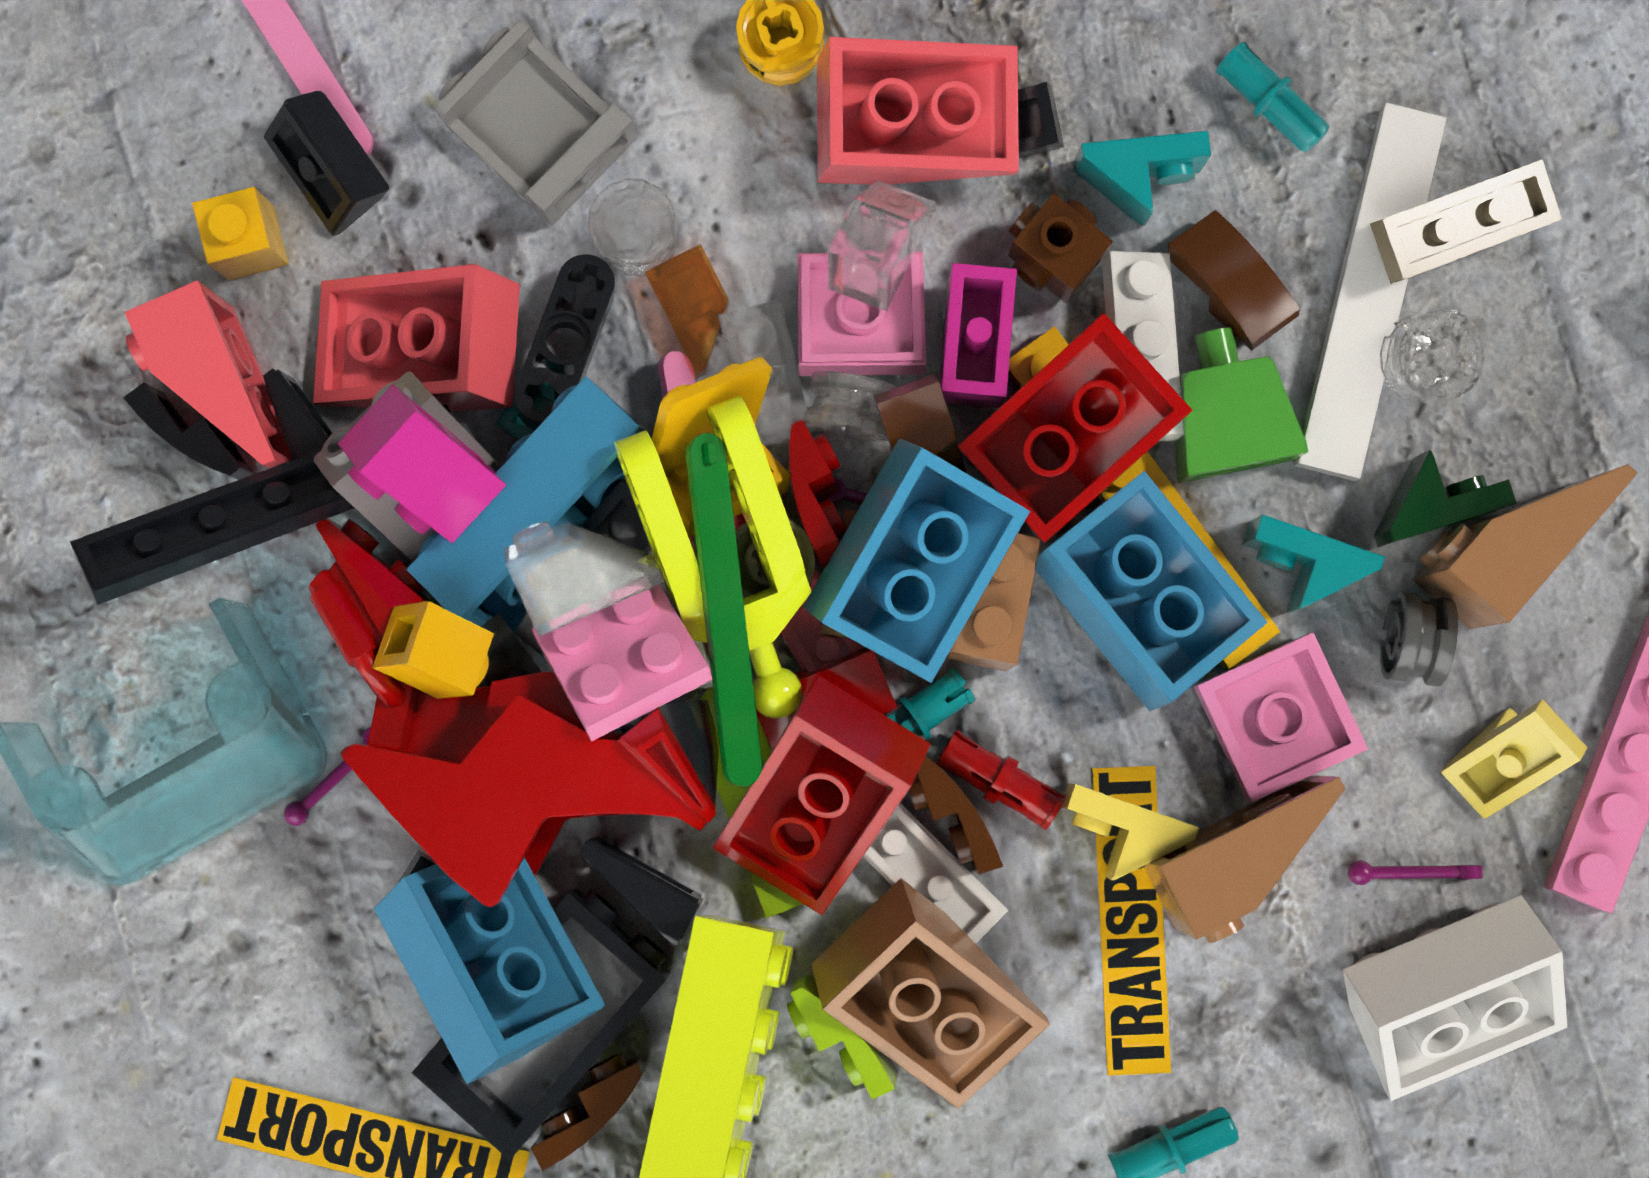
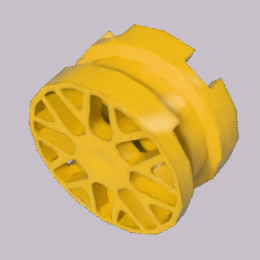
[736,0,824,86]

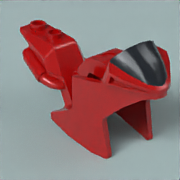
[308,518,719,907]

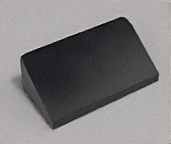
[263,91,389,236]

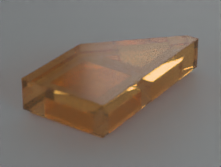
[645,244,730,378]

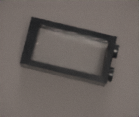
[411,889,671,1161]

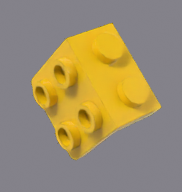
[651,357,791,537]

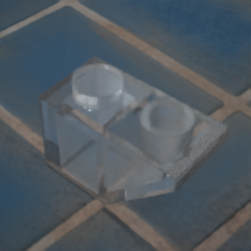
[828,180,936,311]

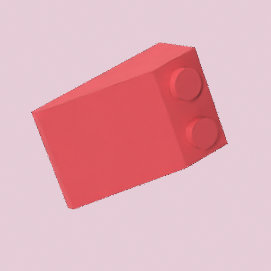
[817,37,1019,185]
[313,264,520,411]
[124,280,292,468]

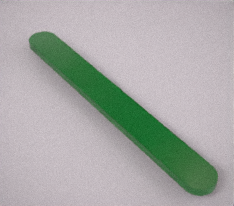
[685,433,762,787]

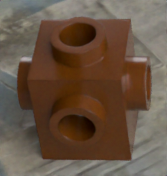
[1008,193,1113,303]

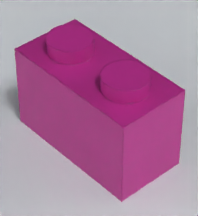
[939,263,1017,409]
[337,384,506,544]

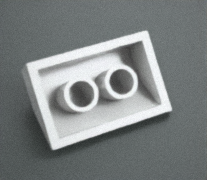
[1342,895,1567,1101]

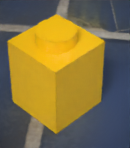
[192,187,289,281]
[372,601,494,699]

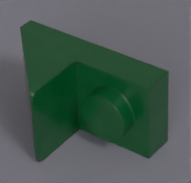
[1374,450,1517,547]

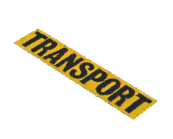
[1092,766,1171,1076]
[216,1077,530,1178]

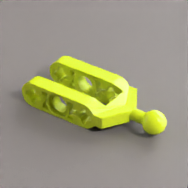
[614,395,812,719]

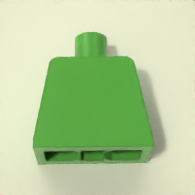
[1175,327,1309,484]

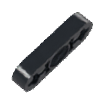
[515,254,615,430]

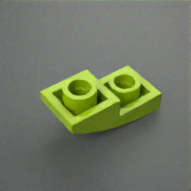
[787,975,898,1100]

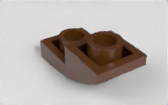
[1168,210,1300,351]
[873,374,967,474]
[908,756,1003,875]
[531,1052,648,1171]

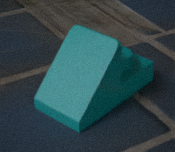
[1074,131,1211,226]
[1242,514,1385,613]

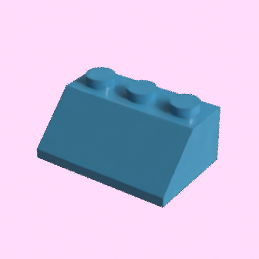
[803,438,1030,683]
[1035,471,1268,711]
[374,858,605,1084]

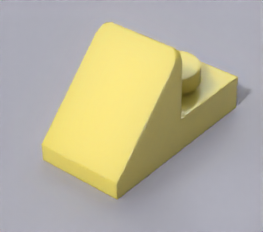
[1441,699,1588,819]
[1062,783,1199,880]

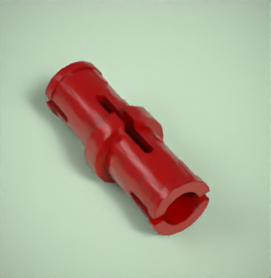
[936,730,1066,830]

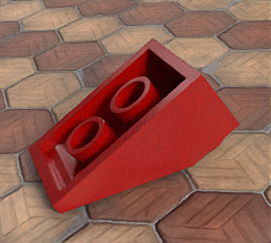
[957,313,1193,543]
[712,675,931,915]

